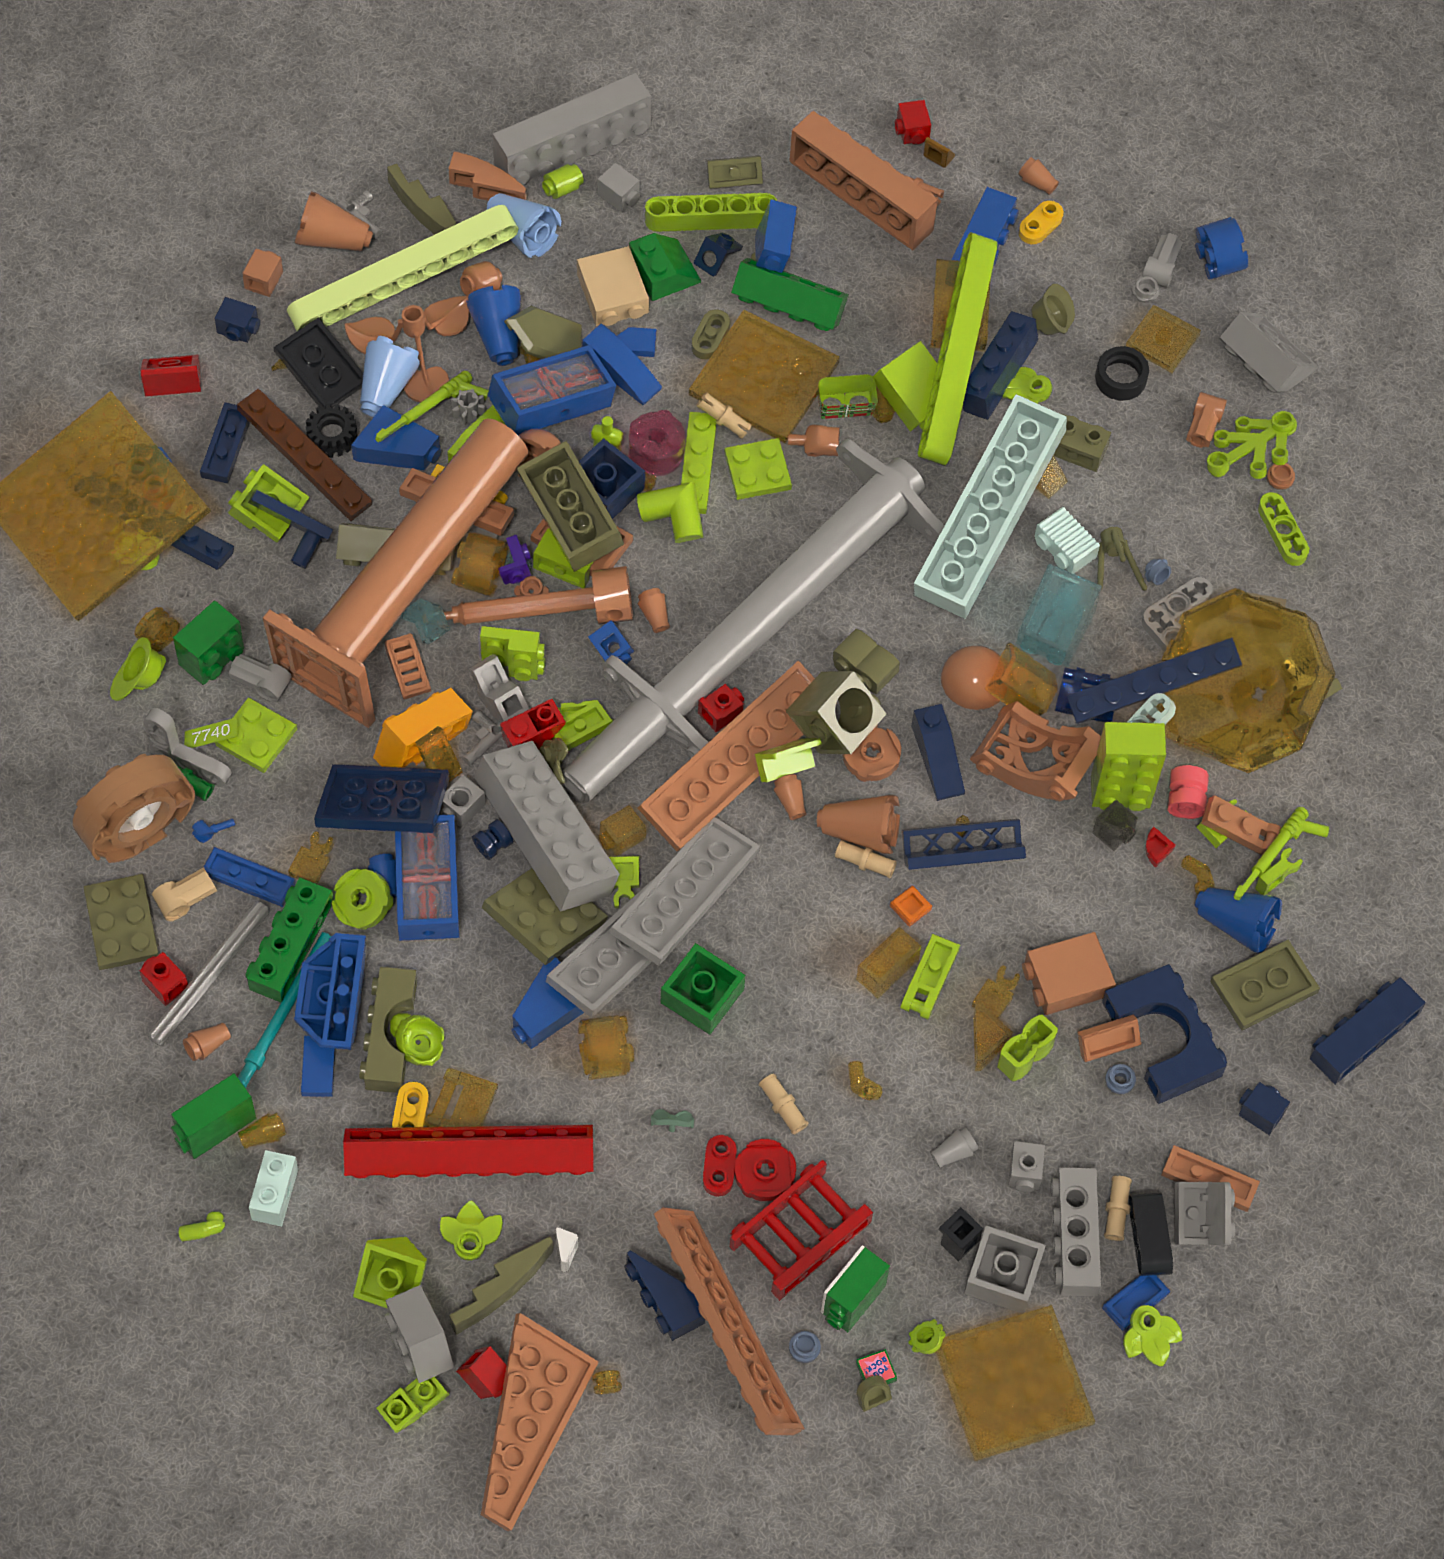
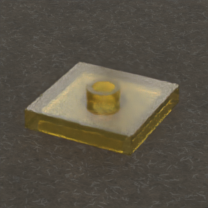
[1126,305,1201,374]

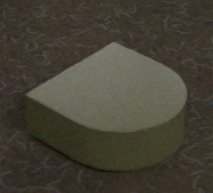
[857,1375,892,1412]

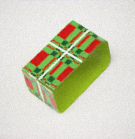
[818,374,878,419]

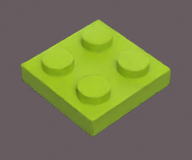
[724,438,792,500]
[215,697,297,773]

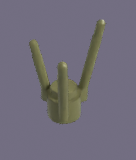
[1097,527,1147,591]

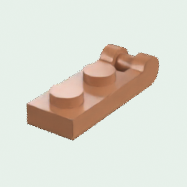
[1201,795,1281,855]

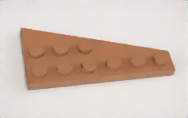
[481,1313,599,1531]

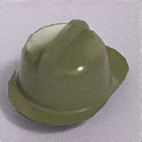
[1031,284,1075,335]

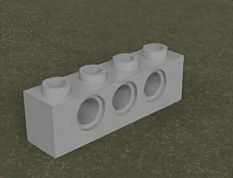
[1051,1168,1101,1296]

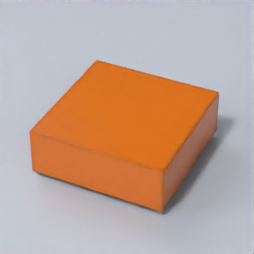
[890,885,932,927]

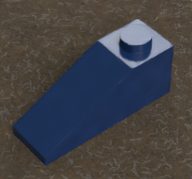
[911,704,965,801]

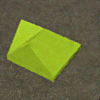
[353,1237,427,1309]

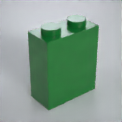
[171,1073,256,1159]

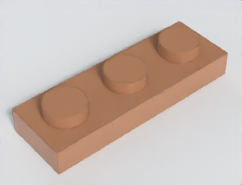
[1161,1145,1260,1212]

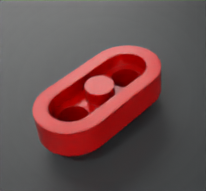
[703,1135,737,1197]

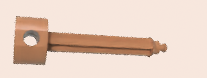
[440,566,633,626]

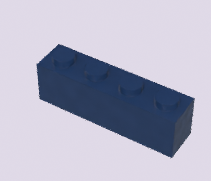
[963,311,1038,420]
[1310,977,1426,1085]

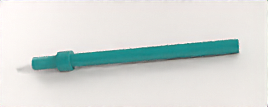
[238,932,331,1088]

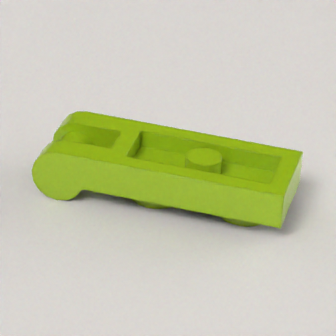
[900,934,960,1020]

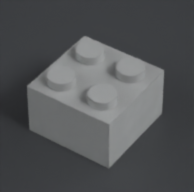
[964,1225,1046,1314]
[384,1285,454,1383]

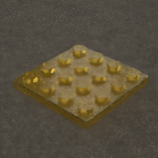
[689,310,840,443]
[936,1305,1096,1461]

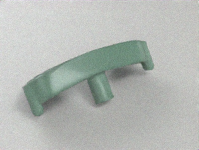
[651,1109,694,1132]

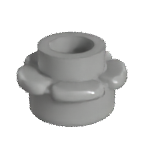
[1132,276,1159,302]

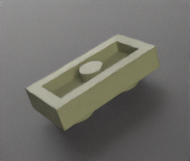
[706,155,763,188]

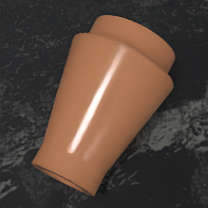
[1018,157,1059,195]
[638,588,670,633]
[774,774,806,820]
[183,1023,231,1061]

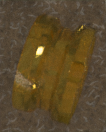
[134,607,180,652]

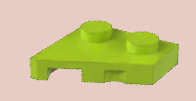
[552,700,613,751]

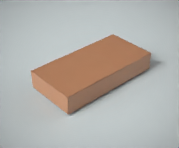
[1077,1014,1141,1062]

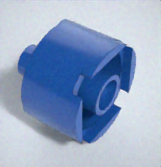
[1195,217,1248,280]

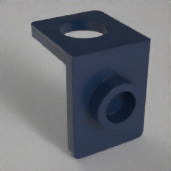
[694,233,743,276]

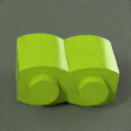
[997,1014,1058,1082]

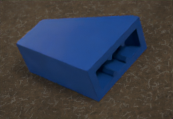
[755,199,797,273]
[351,405,441,470]
[511,957,584,1049]

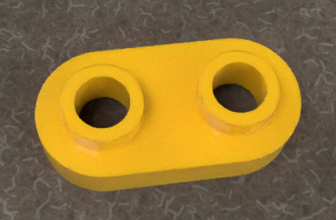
[1019,201,1064,244]
[392,1082,429,1128]

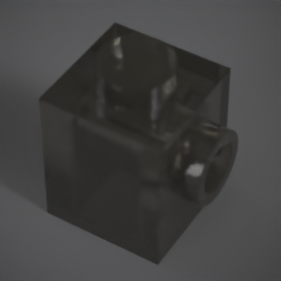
[1092,800,1138,851]

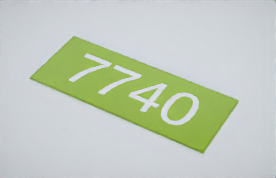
[184,717,238,748]

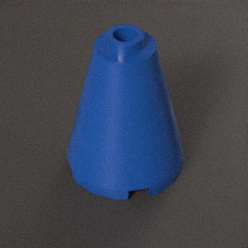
[466,285,521,366]
[1195,887,1282,953]

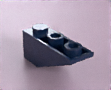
[624,1250,705,1341]

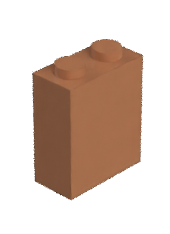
[1022,932,1116,1015]

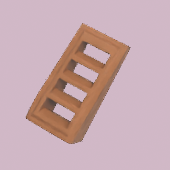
[385,634,431,700]

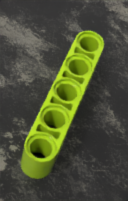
[645,193,777,232]

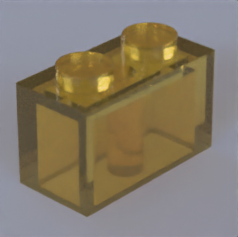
[856,927,921,999]

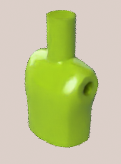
[591,416,624,451]

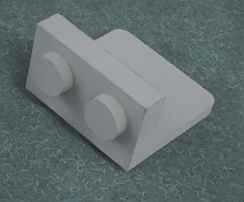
[1175,1182,1235,1246]

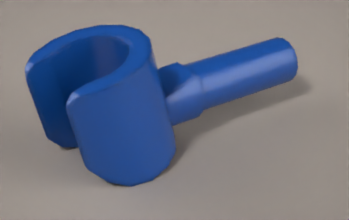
[192,819,235,843]

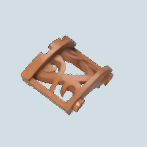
[970,701,1101,801]

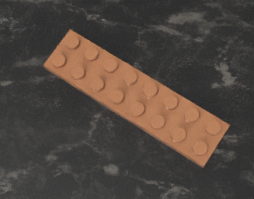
[637,661,837,851]
[654,1207,805,1435]

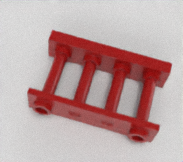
[729,1160,873,1301]

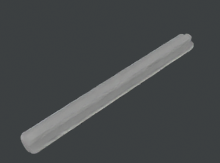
[148,901,269,1046]

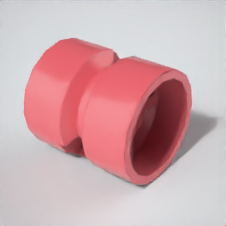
[1168,765,1209,819]

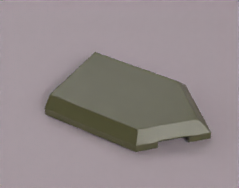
[504,305,582,359]

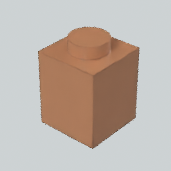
[242,249,283,297]

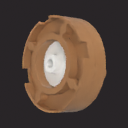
[73,754,195,863]

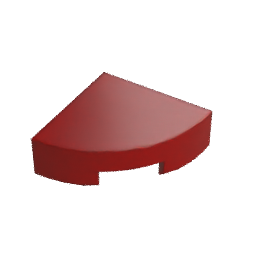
[1145,826,1176,868]

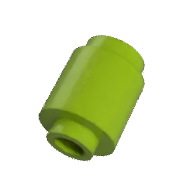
[542,164,584,199]

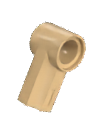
[152,867,217,921]

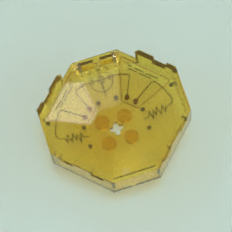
[1156,588,1336,774]

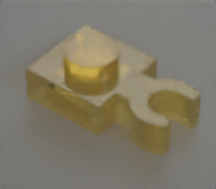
[288,831,333,884]
[972,965,1020,1022]

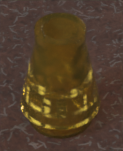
[238,1112,286,1149]

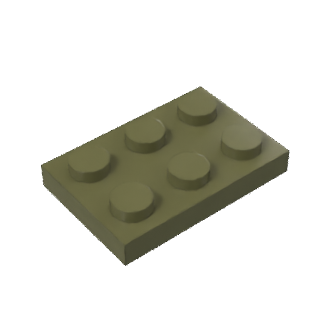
[83,874,159,970]
[1211,939,1320,1031]

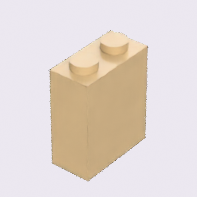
[577,246,649,326]

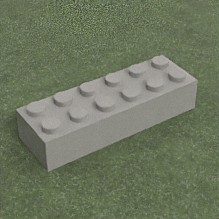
[493,73,651,185]
[474,741,620,912]

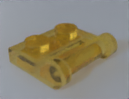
[424,1068,498,1127]

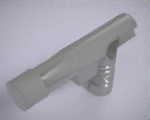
[337,190,382,239]
[462,710,502,766]

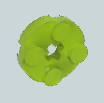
[332,869,393,930]

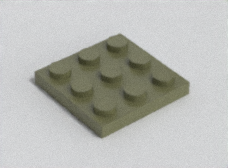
[482,868,608,966]

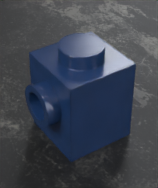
[214,297,260,343]
[1239,1082,1290,1136]

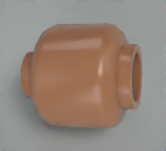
[460,261,502,296]

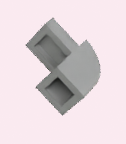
[469,654,529,723]

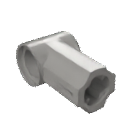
[1142,233,1183,288]
[229,654,292,702]

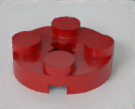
[734,1139,796,1201]

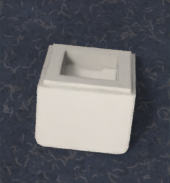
[556,1227,578,1272]

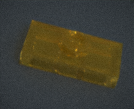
[415,726,463,783]

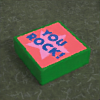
[856,1349,897,1384]

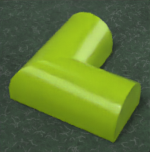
[637,482,704,543]

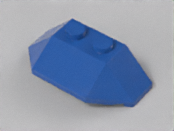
[294,933,366,1050]

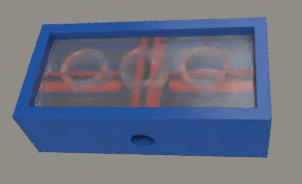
[488,345,616,435]
[395,815,459,941]

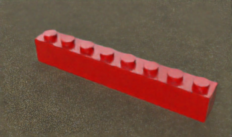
[343,1125,594,1178]

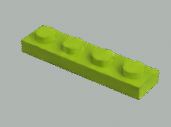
[681,412,716,514]

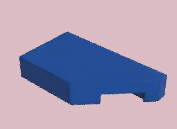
[617,327,656,357]

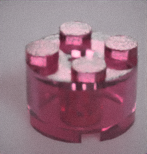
[628,410,685,477]

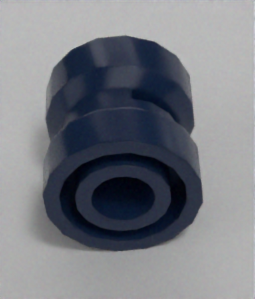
[472,819,513,860]

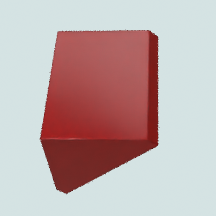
[140,354,201,397]

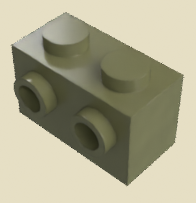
[1053,413,1111,472]

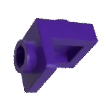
[498,534,532,585]

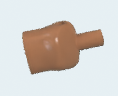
[788,425,840,457]

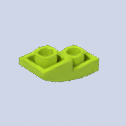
[376,1376,450,1433]

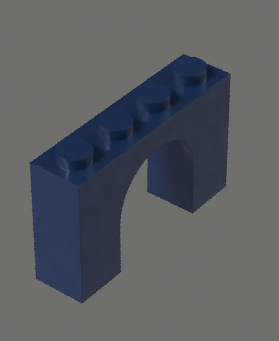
[1102,964,1227,1104]

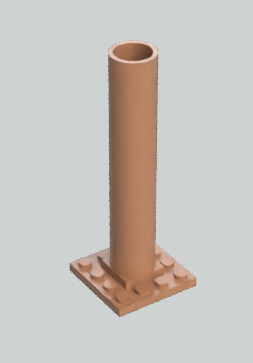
[263,418,528,728]

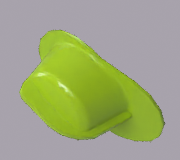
[110,637,166,701]

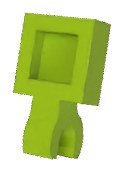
[1255,848,1303,895]

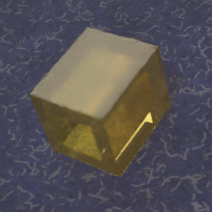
[598,804,646,857]

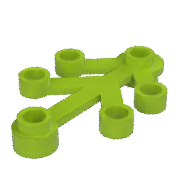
[1207,411,1297,479]

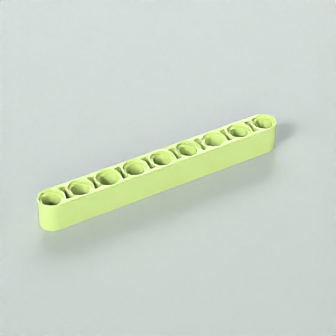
[287,205,519,331]

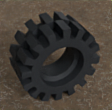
[306,404,358,458]

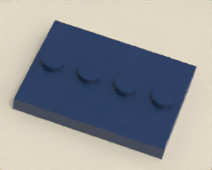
[314,764,449,833]

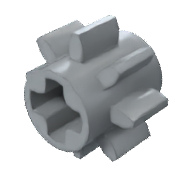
[451,389,485,425]

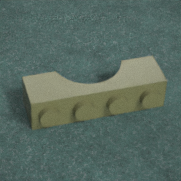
[359,967,417,1093]

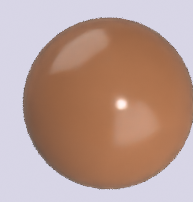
[941,646,1010,710]

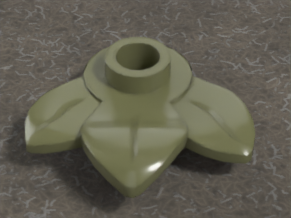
[539,738,568,784]

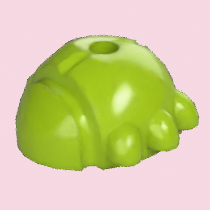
[908,1319,946,1354]

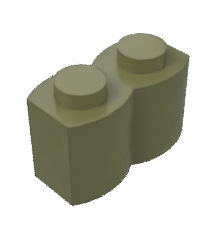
[833,629,900,694]

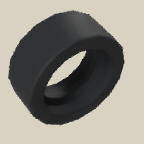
[1095,346,1150,401]

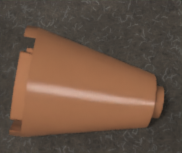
[295,191,373,251]
[817,795,900,854]

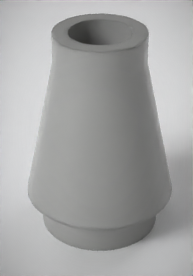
[930,1128,978,1168]

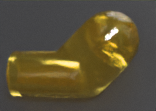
[1181,855,1215,895]
[848,1061,883,1101]

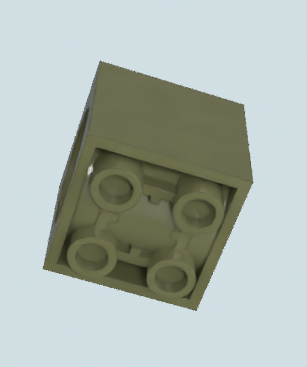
[786,671,886,754]

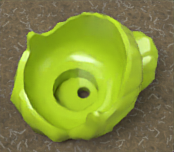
[390,1013,444,1066]

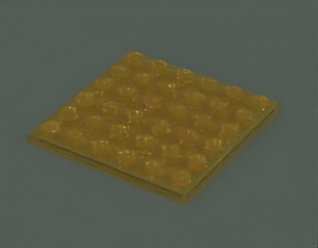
[0,391,211,621]

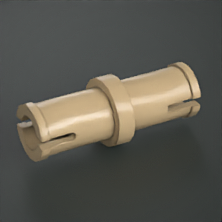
[696,392,752,439]
[835,840,897,878]
[759,1073,809,1134]
[1104,1176,1132,1241]

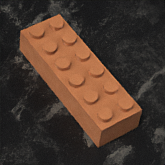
[790,111,938,250]

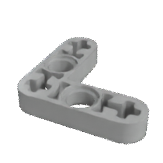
[1142,577,1213,659]
[143,708,232,787]

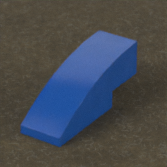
[582,323,662,405]

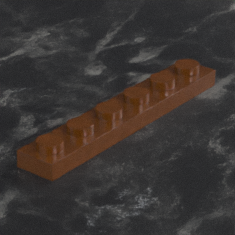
[237,388,372,521]

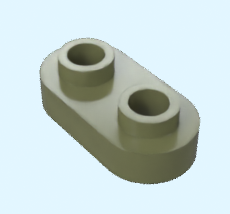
[691,309,730,360]

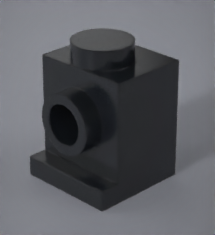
[939,1207,983,1262]

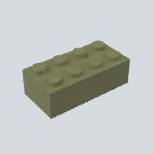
[517,440,624,572]

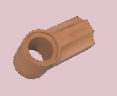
[1186,392,1227,448]

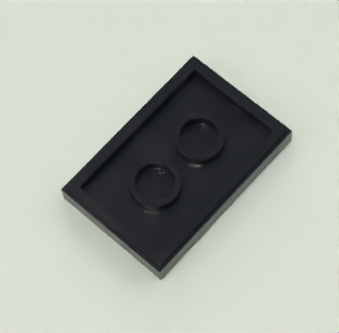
[273,318,363,410]

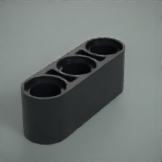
[1129,1193,1173,1276]

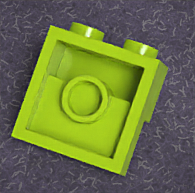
[227,464,309,543]
[480,626,545,681]

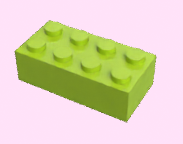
[1091,722,1166,811]

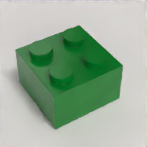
[173,600,244,685]
[660,943,746,1035]

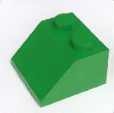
[629,233,701,301]

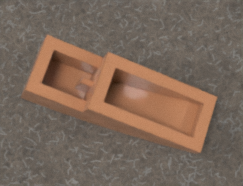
[449,151,527,201]

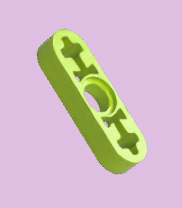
[1258,492,1309,566]

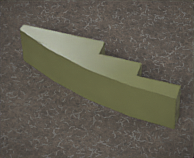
[387,163,457,235]
[449,1236,553,1335]

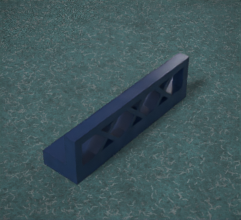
[902,819,1026,870]

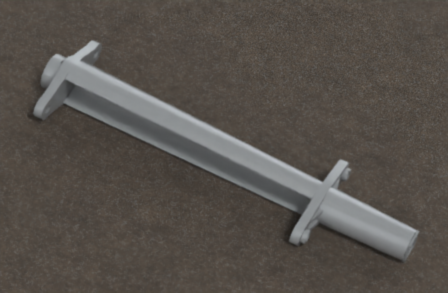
[562,439,944,804]

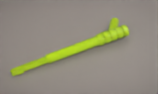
[375,370,489,442]
[1233,807,1329,900]

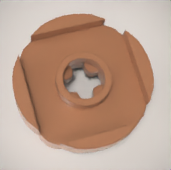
[842,725,901,782]

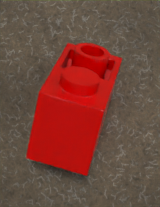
[500,699,566,750]

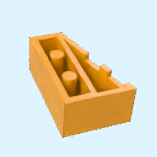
[373,688,473,768]

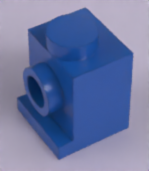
[588,620,635,664]

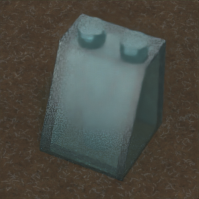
[1016,564,1102,667]

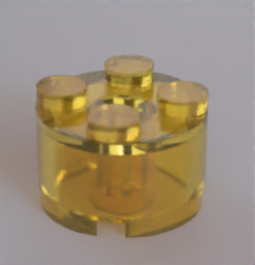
[451,532,508,597]
[578,1015,634,1081]

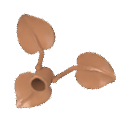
[345,296,469,403]

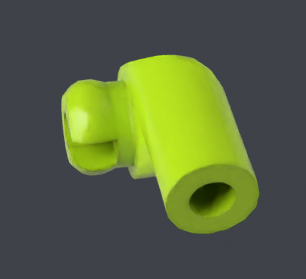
[179,1212,225,1242]

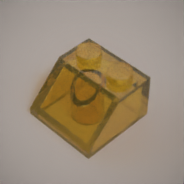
[985,642,1058,716]

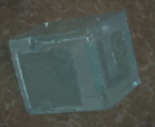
[401,598,450,644]

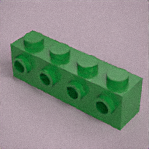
[731,258,849,331]
[245,877,334,1003]

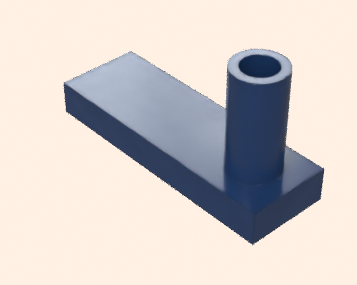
[248,490,333,569]

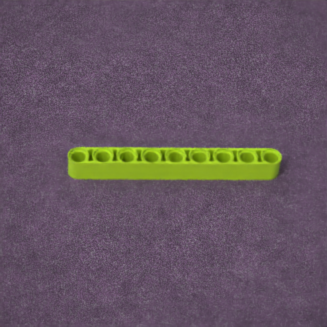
[918,232,998,466]

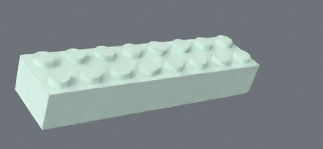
[914,394,1067,619]

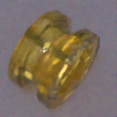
[592,1370,622,1395]

